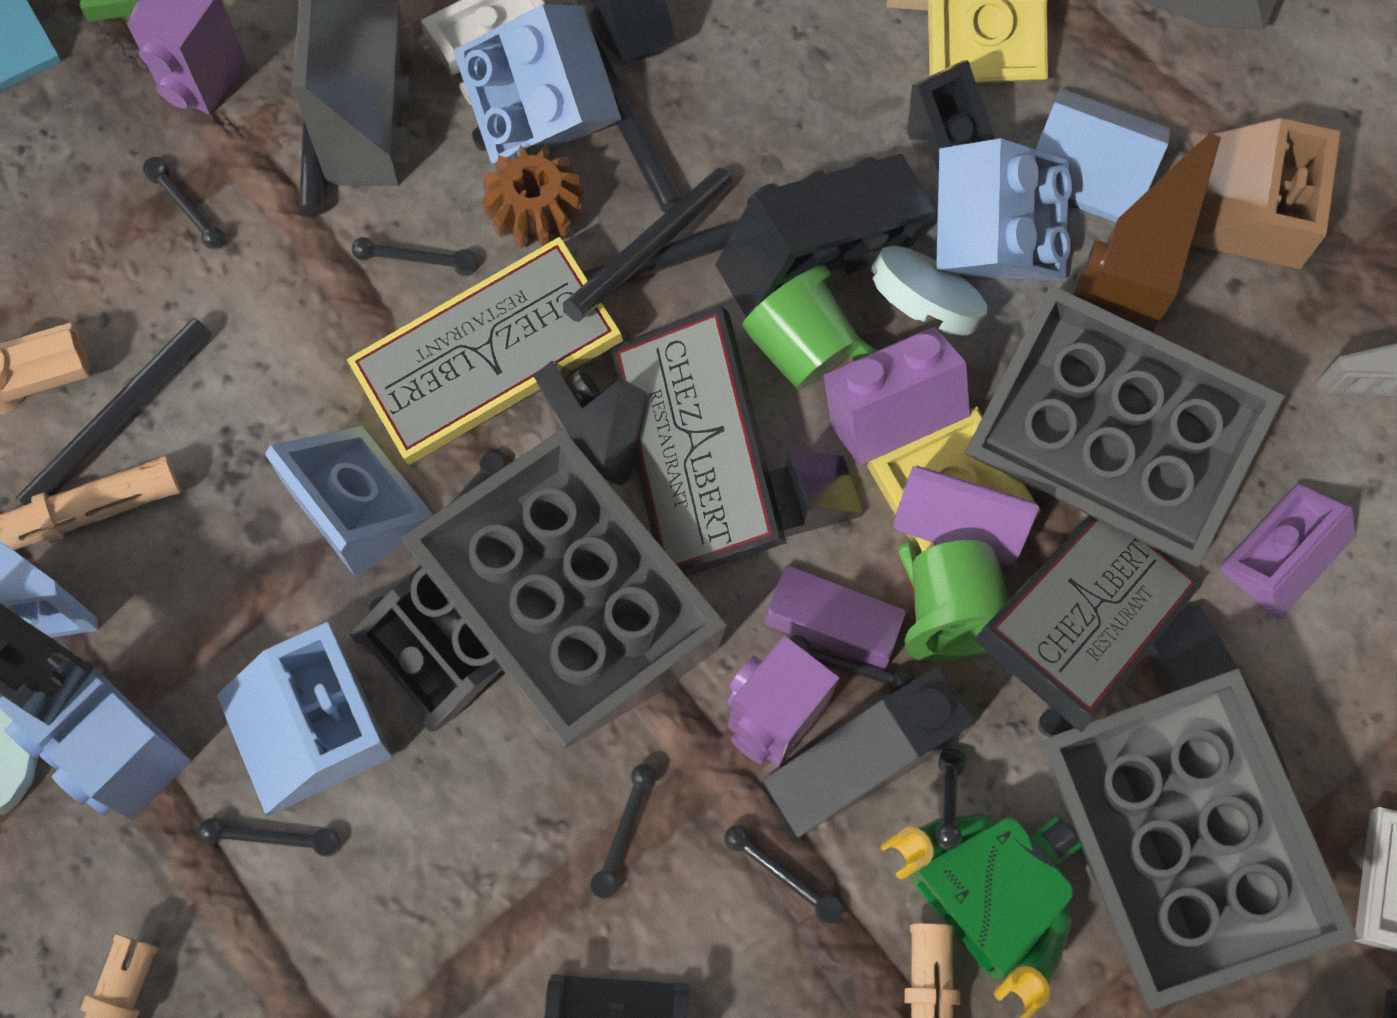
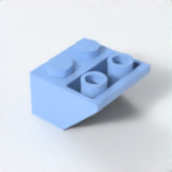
[453,4,621,164]
[936,138,1072,280]
[217,622,393,817]

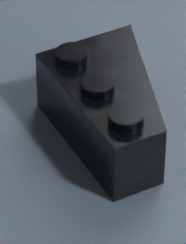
[715,153,938,318]

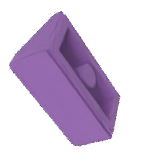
[893,465,1039,566]
[1220,483,1355,619]
[764,565,906,670]

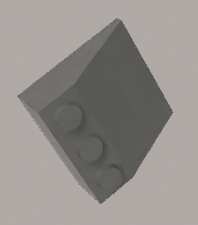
[292,0,415,186]

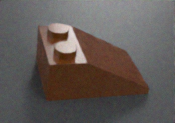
[1071,133,1221,333]

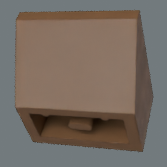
[1191,118,1341,270]

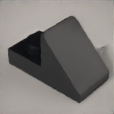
[907,60,995,173]
[533,361,647,486]
[769,450,863,537]

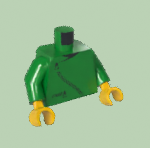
[880,814,1081,1018]

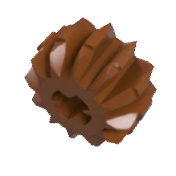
[482,144,584,249]

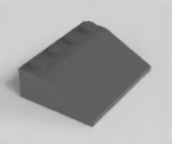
[964,284,1285,568]
[401,429,726,749]
[1041,668,1358,1011]

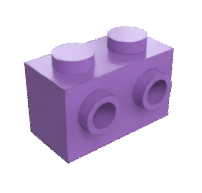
[127,0,246,115]
[823,326,970,465]
[727,635,839,768]

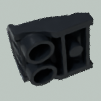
[349,568,502,732]

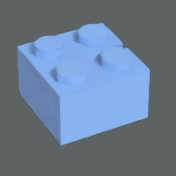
[0,642,192,820]

